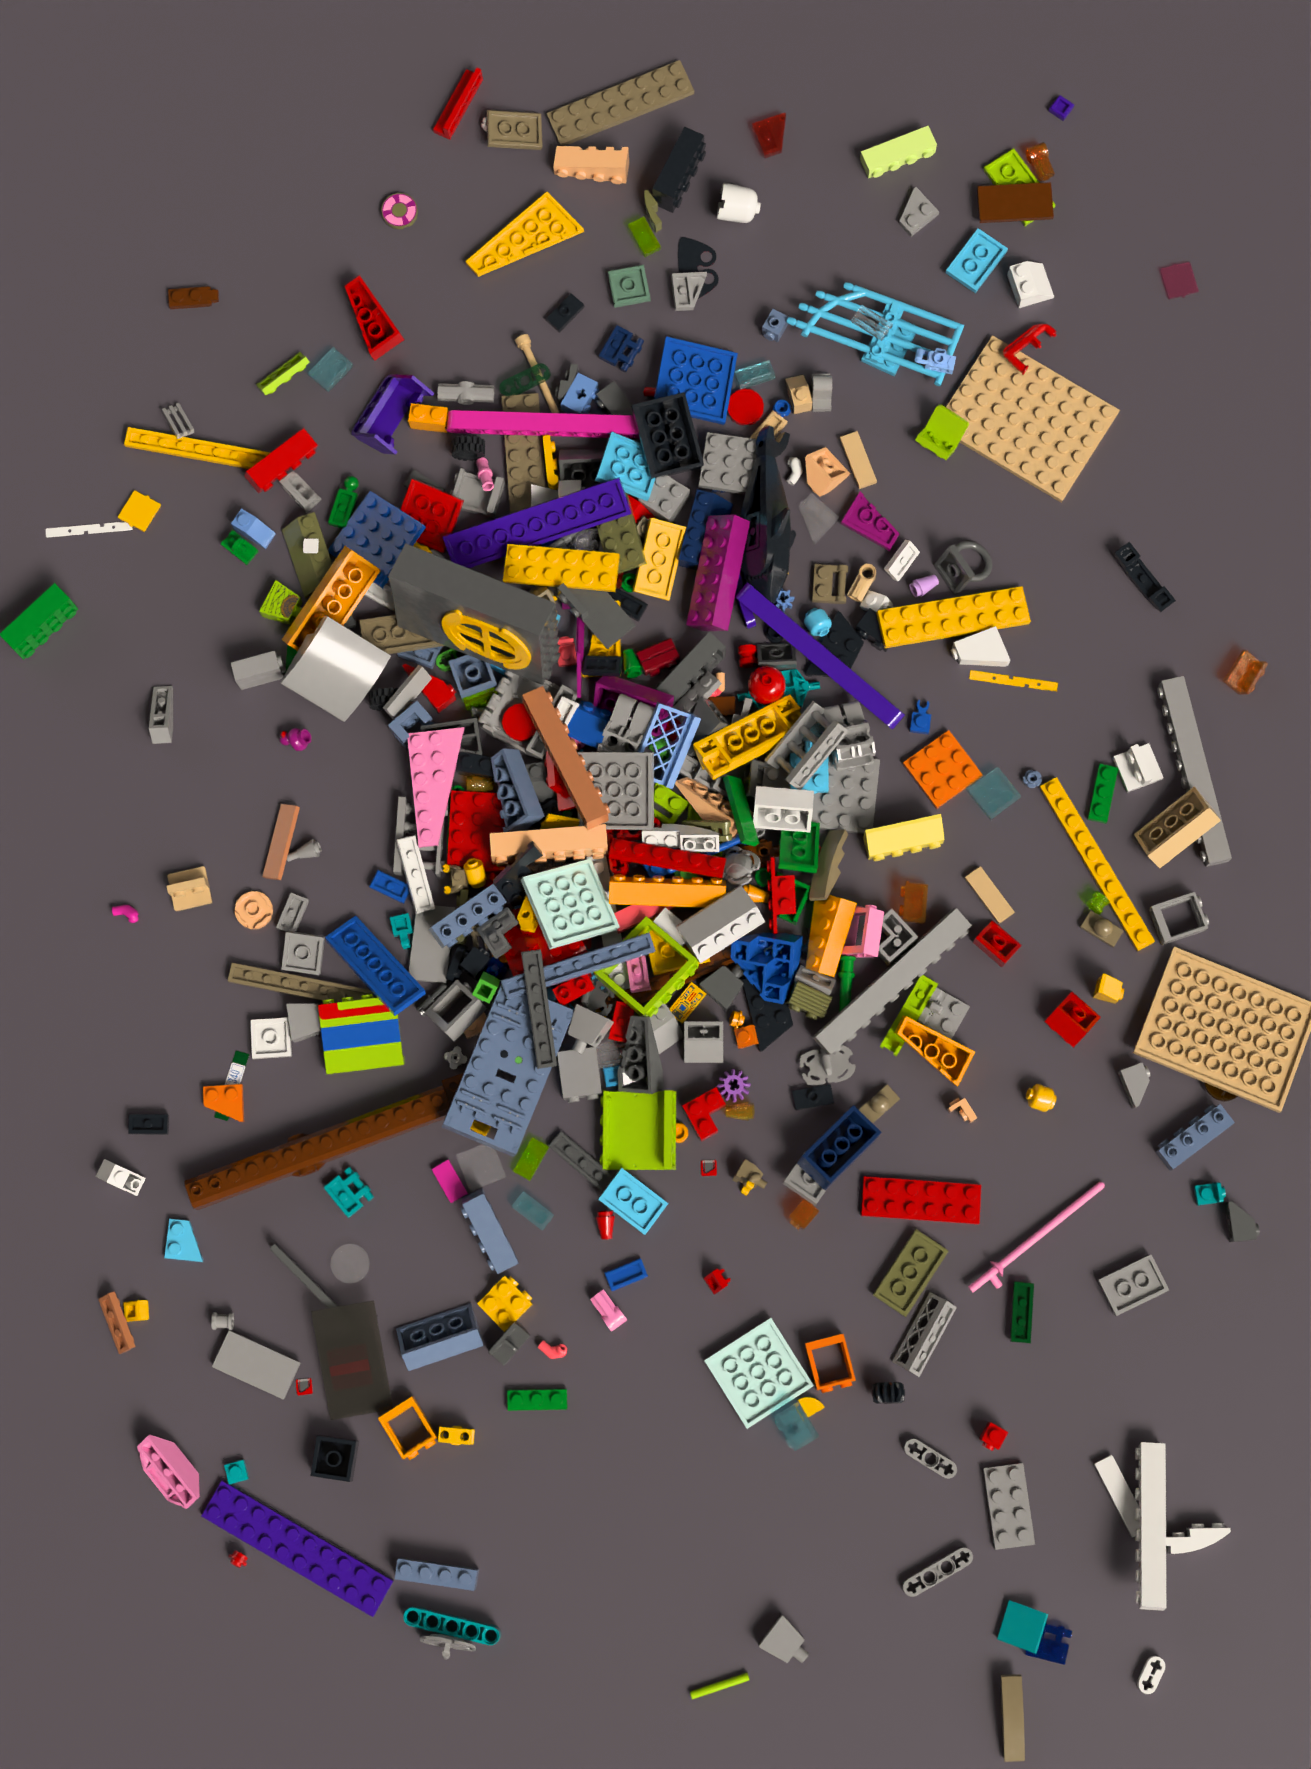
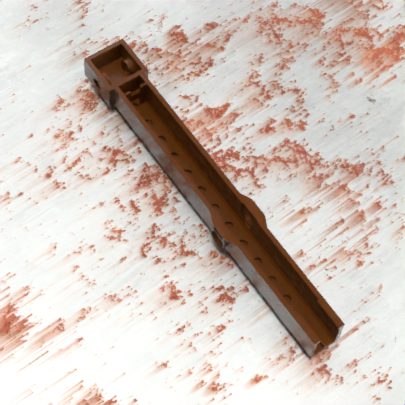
[184,1073,464,1210]

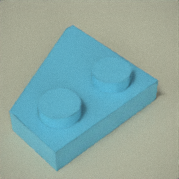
[164,1219,203,1262]

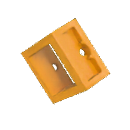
[378,1396,438,1460]

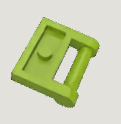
[654,783,689,824]

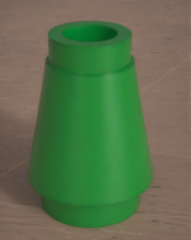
[622,649,643,678]

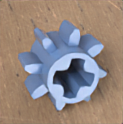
[774,589,794,613]

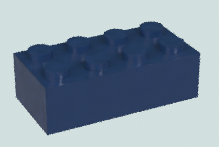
[797,1105,882,1191]

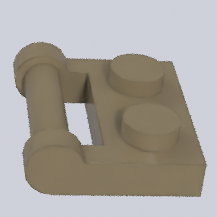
[812,564,848,604]

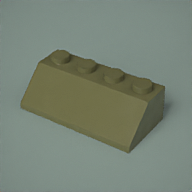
[282,512,333,598]

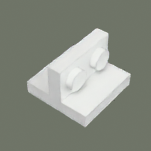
[1113,743,1163,793]

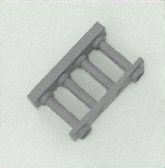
[765,701,849,790]
[393,797,449,877]

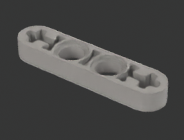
[902,1547,973,1597]

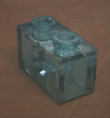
[774,1401,819,1451]

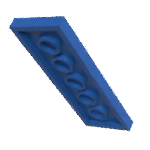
[325,916,426,1016]

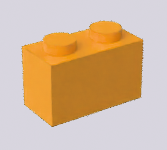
[408,403,448,433]

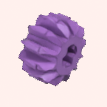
[717,1069,750,1103]

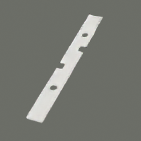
[46,522,133,538]

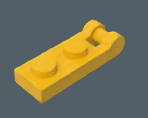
[543,435,559,490]

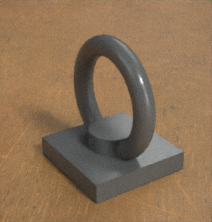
[934,541,992,595]

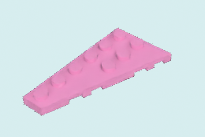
[408,727,465,848]

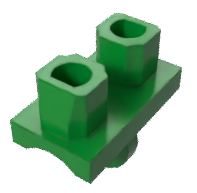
[220,530,259,565]

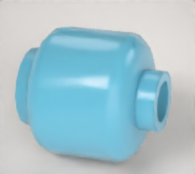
[804,608,832,637]

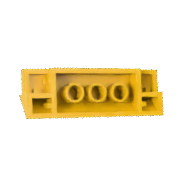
[693,695,802,780]

